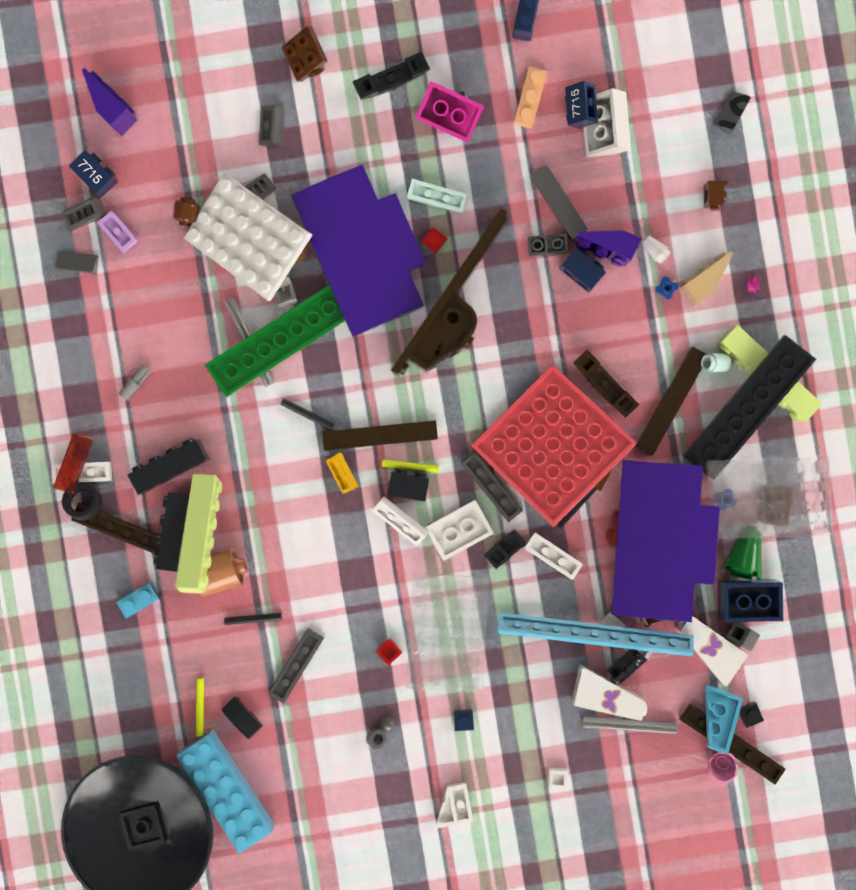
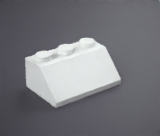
[584,88,631,157]

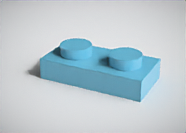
[116,582,160,618]

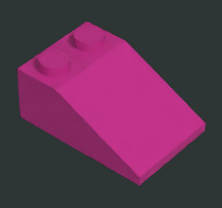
[415,81,484,143]

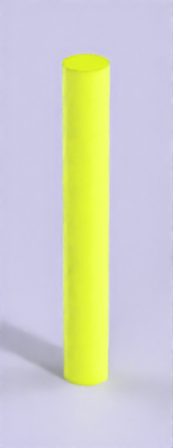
[382,459,439,473]
[196,678,204,737]

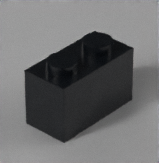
[387,469,429,502]

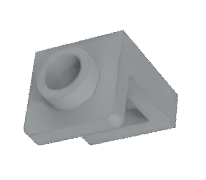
[275,275,298,309]

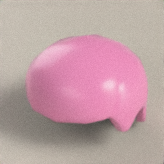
[708,751,738,782]

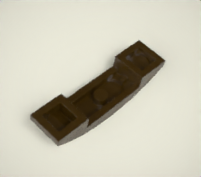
[573,349,640,418]

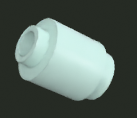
[701,353,731,372]

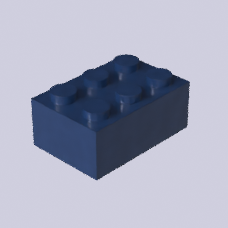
[718,579,783,622]

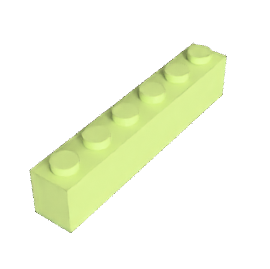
[717,325,822,421]
[175,474,222,593]

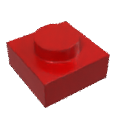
[421,227,448,254]
[376,638,403,665]

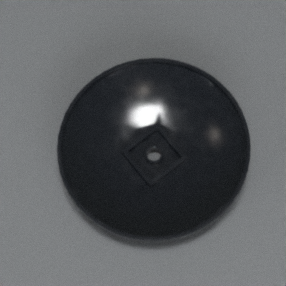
[61,755,214,890]

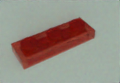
[53,433,93,495]

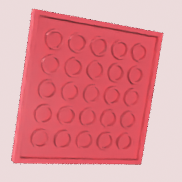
[471,364,637,527]

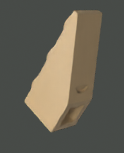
[681,251,733,306]

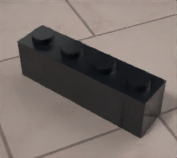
[127,437,210,495]
[153,492,190,572]

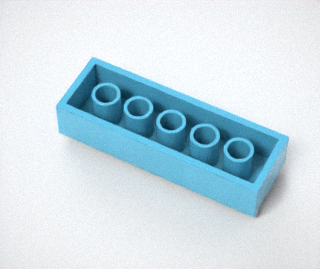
[176,729,275,854]

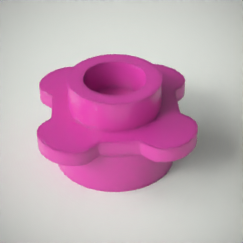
[748,274,760,295]

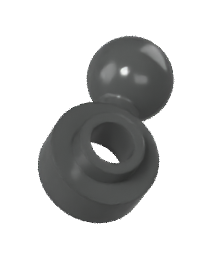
[366,716,395,749]

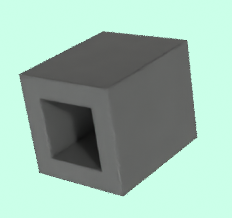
[726,622,760,651]

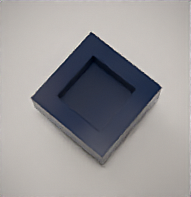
[454,709,474,731]

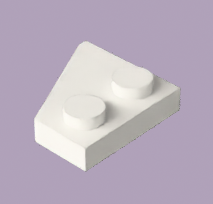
[436,782,473,828]

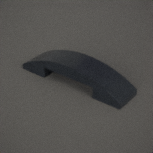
[352,51,430,100]

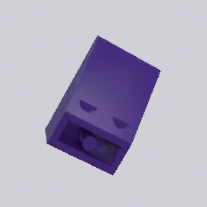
[82,67,137,136]
[573,230,642,267]

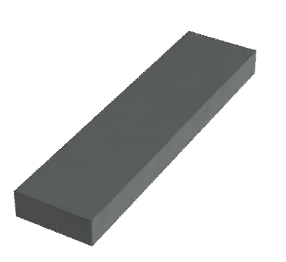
[530,165,588,241]
[461,451,523,523]
[268,628,325,704]

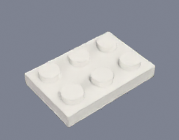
[425,500,494,561]

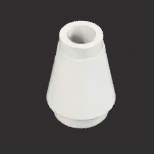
[642,236,671,264]

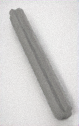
[225,298,274,386]
[582,716,677,734]

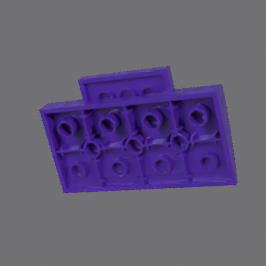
[291,165,426,337]
[611,460,720,622]

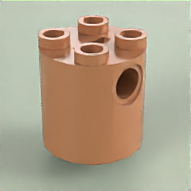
[200,548,247,597]

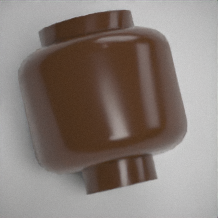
[173,197,200,226]

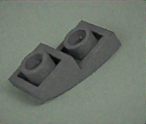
[528,233,569,257]

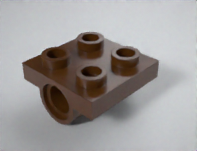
[282,26,328,82]

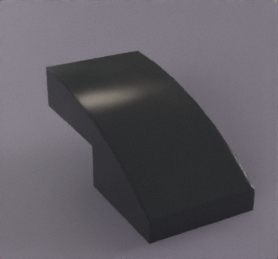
[484,528,527,569]
[221,696,263,739]

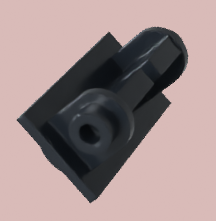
[607,649,648,684]

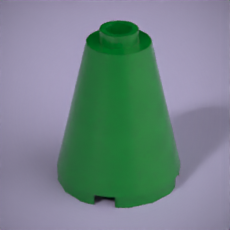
[722,525,762,580]

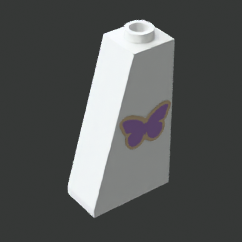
[676,616,748,687]
[571,664,647,721]

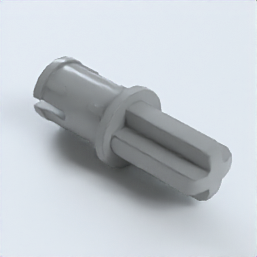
[118,365,151,401]

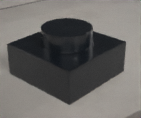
[739,701,764,728]

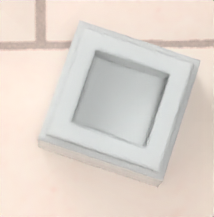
[548,767,568,789]

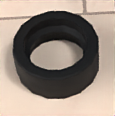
[62,482,102,521]

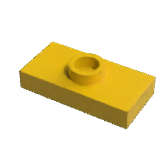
[326,452,358,494]

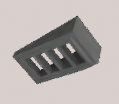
[245,173,277,200]
[61,197,107,231]

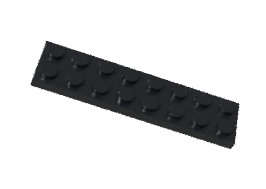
[683,335,817,480]

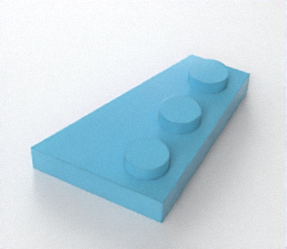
[705,684,743,755]

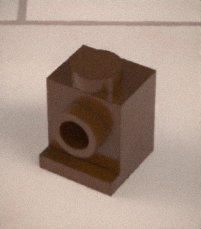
[703,181,728,211]

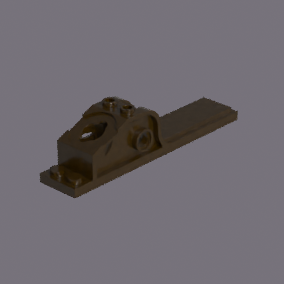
[391,208,508,377]

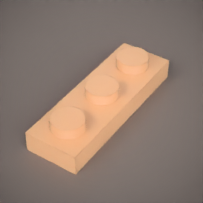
[514,66,548,129]

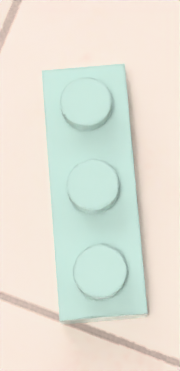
[407,179,467,214]

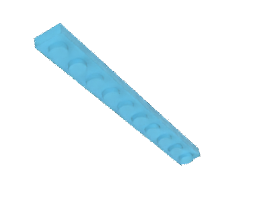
[498,613,694,656]

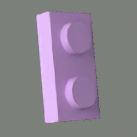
[97,210,138,253]

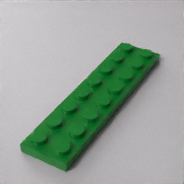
[205,285,345,398]

